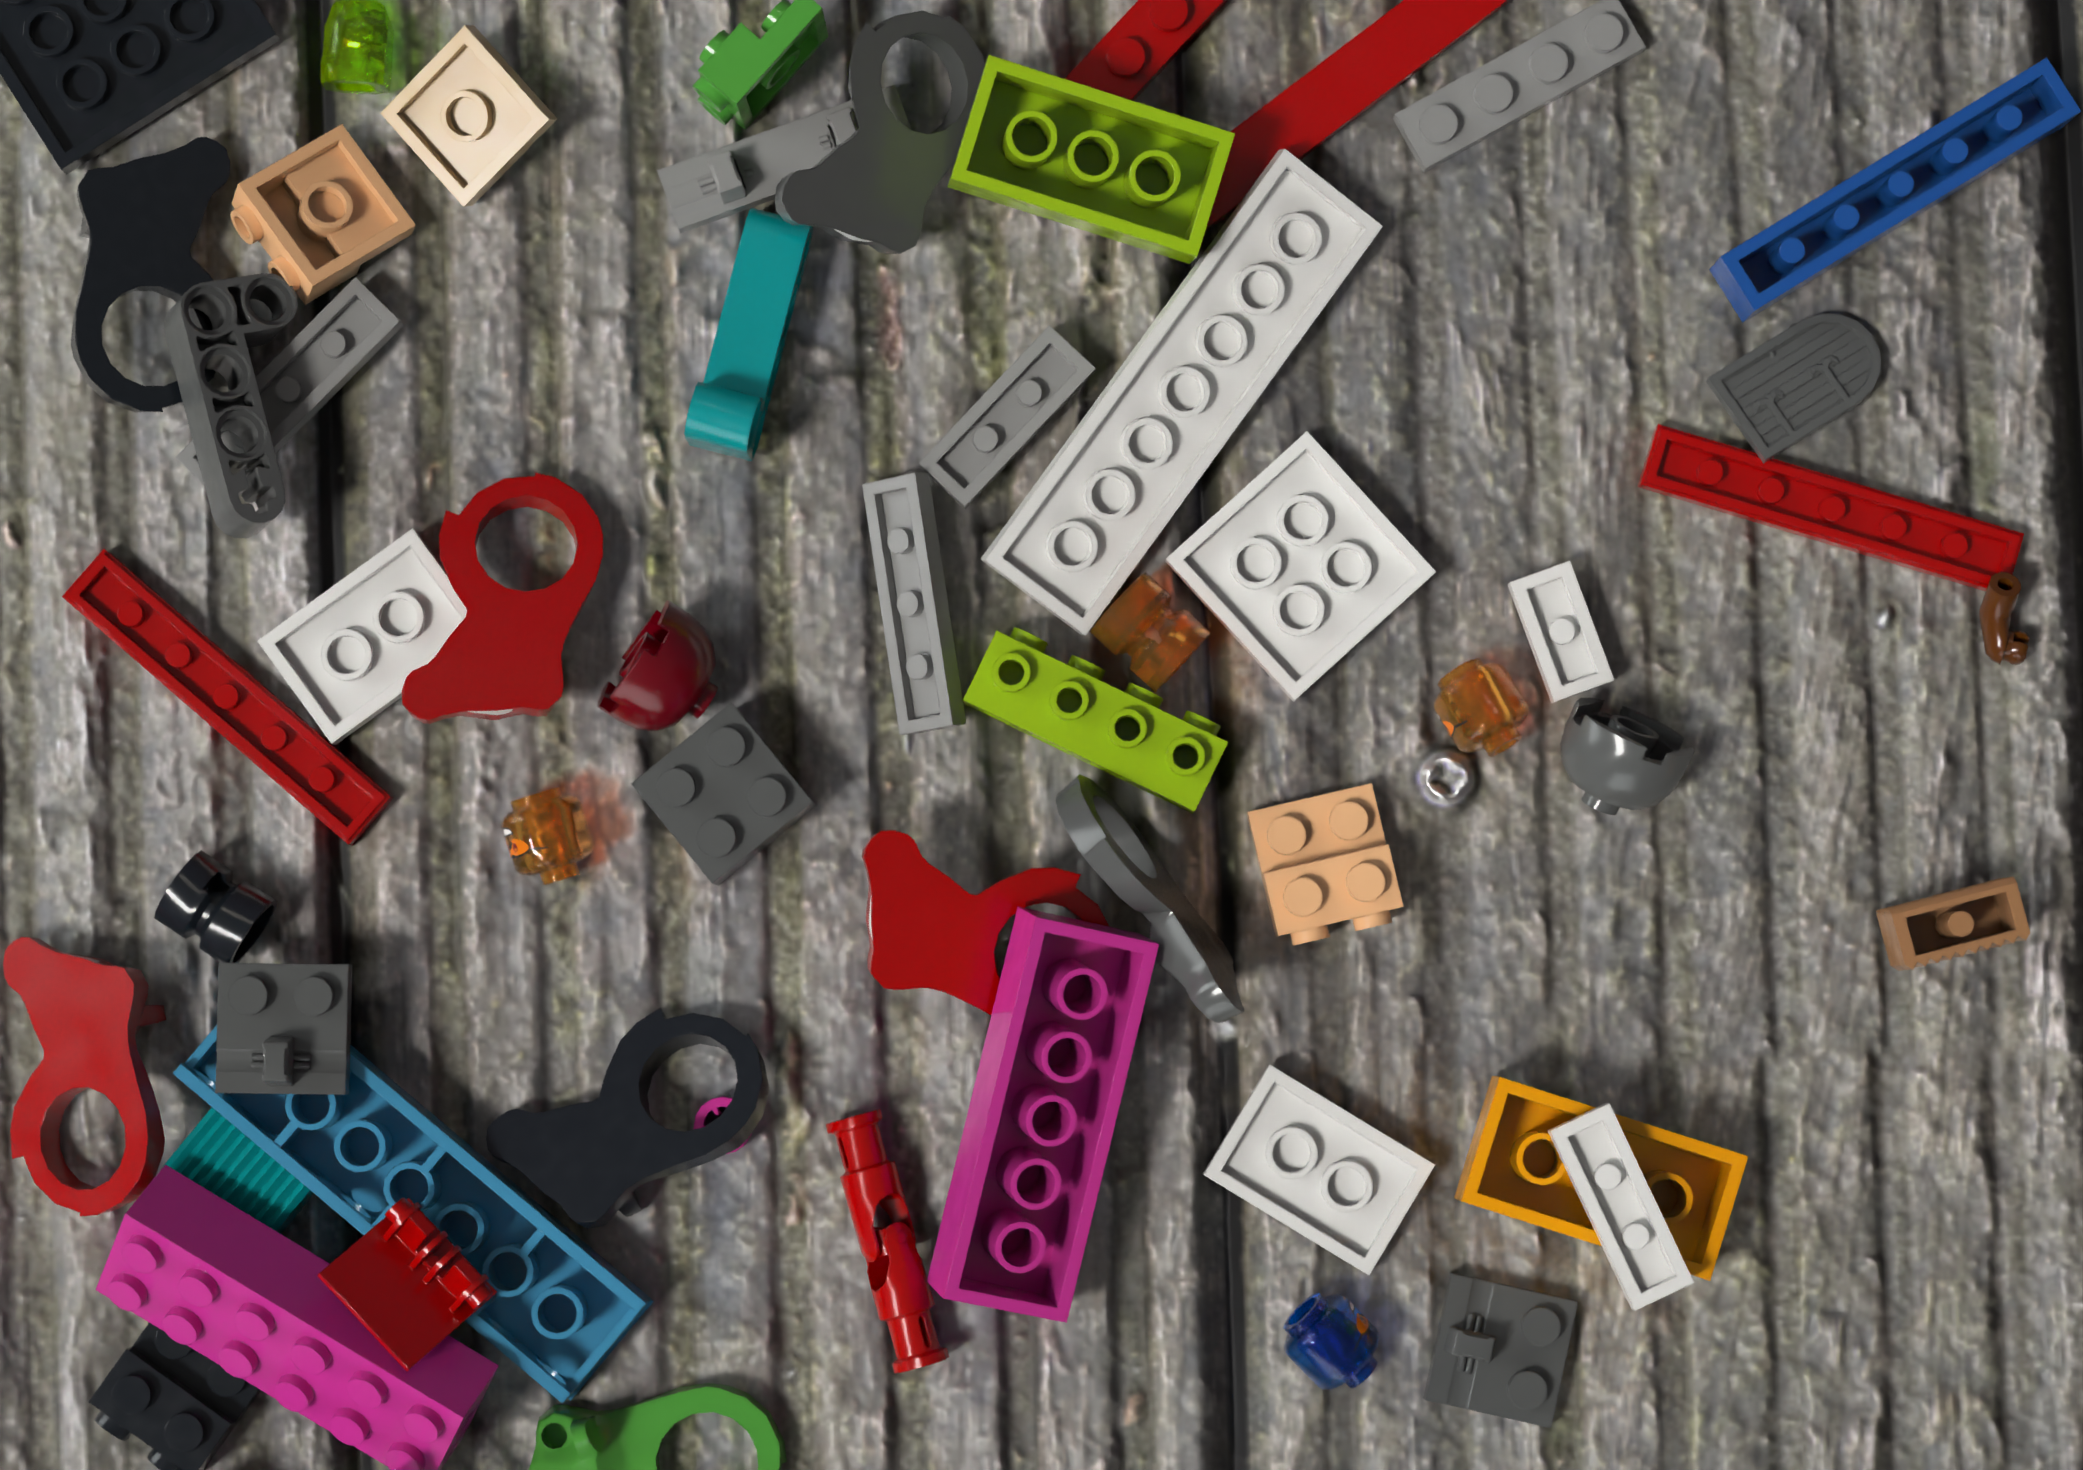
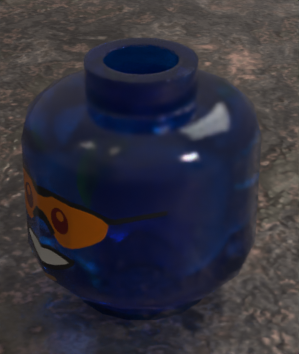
[1283,1293,1379,1390]

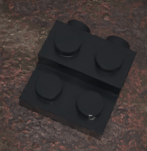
[89,1323,261,1470]

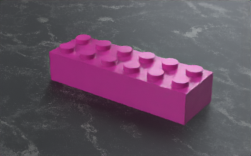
[927,906,1159,1323]
[96,1164,499,1470]

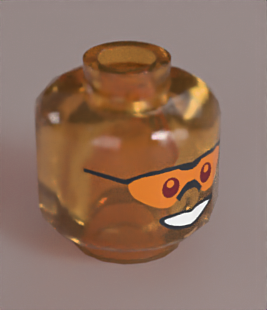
[1434,658,1529,757]
[501,786,594,885]

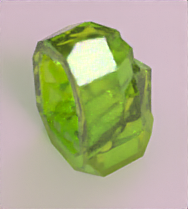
[321,0,394,94]

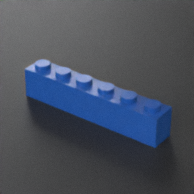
[1709,57,2081,323]

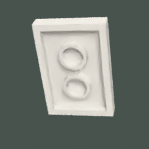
[257,528,467,745]
[1203,1064,1435,1275]

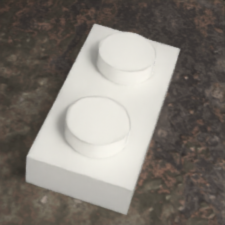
[1508,561,1614,703]

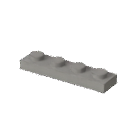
[1393,0,1646,173]
[175,277,404,485]
[862,472,966,735]

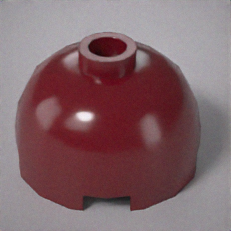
[597,600,718,731]

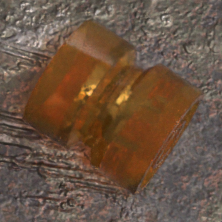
[1090,572,1211,693]

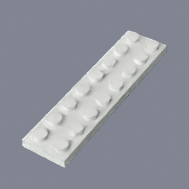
[981,149,1383,636]

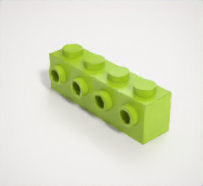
[963,627,1228,814]

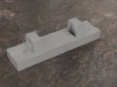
[657,84,911,234]

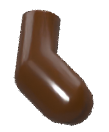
[1979,572,2030,665]

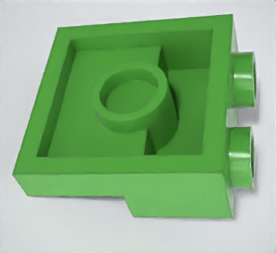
[692,0,828,130]

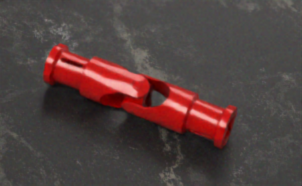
[825,1109,949,1373]

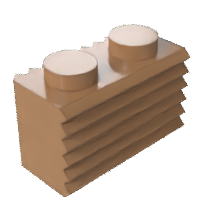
[1877,876,2031,971]

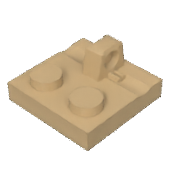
[380,25,557,207]

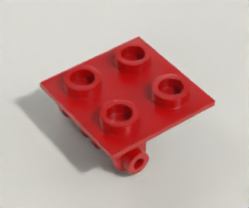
[317,1197,497,1372]

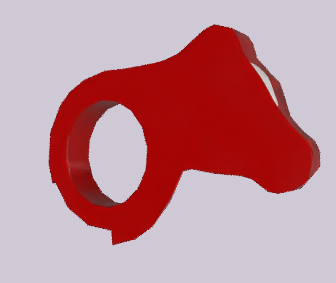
[402,472,603,724]
[862,830,1110,1015]

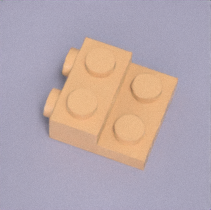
[230,124,416,305]
[1247,783,1404,946]

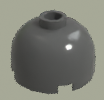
[1560,698,1695,815]

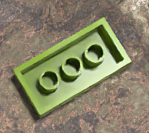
[947,55,1235,264]

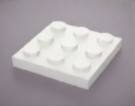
[1165,431,1436,702]

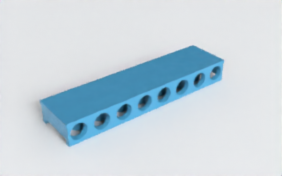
[173,1025,654,1403]

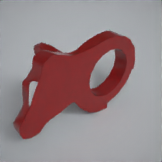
[3,937,166,1216]

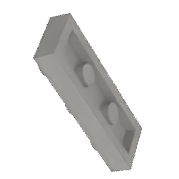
[919,325,1096,509]

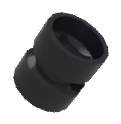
[154,850,278,963]

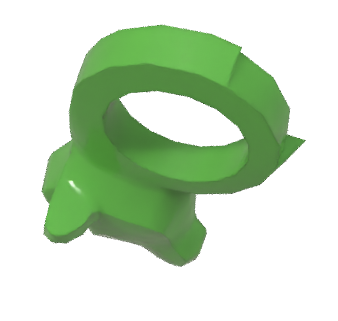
[529,1383,787,1470]

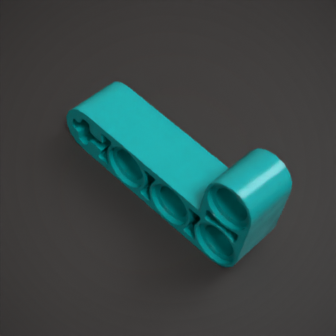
[684,208,813,461]

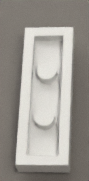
[1547,1103,1694,1311]

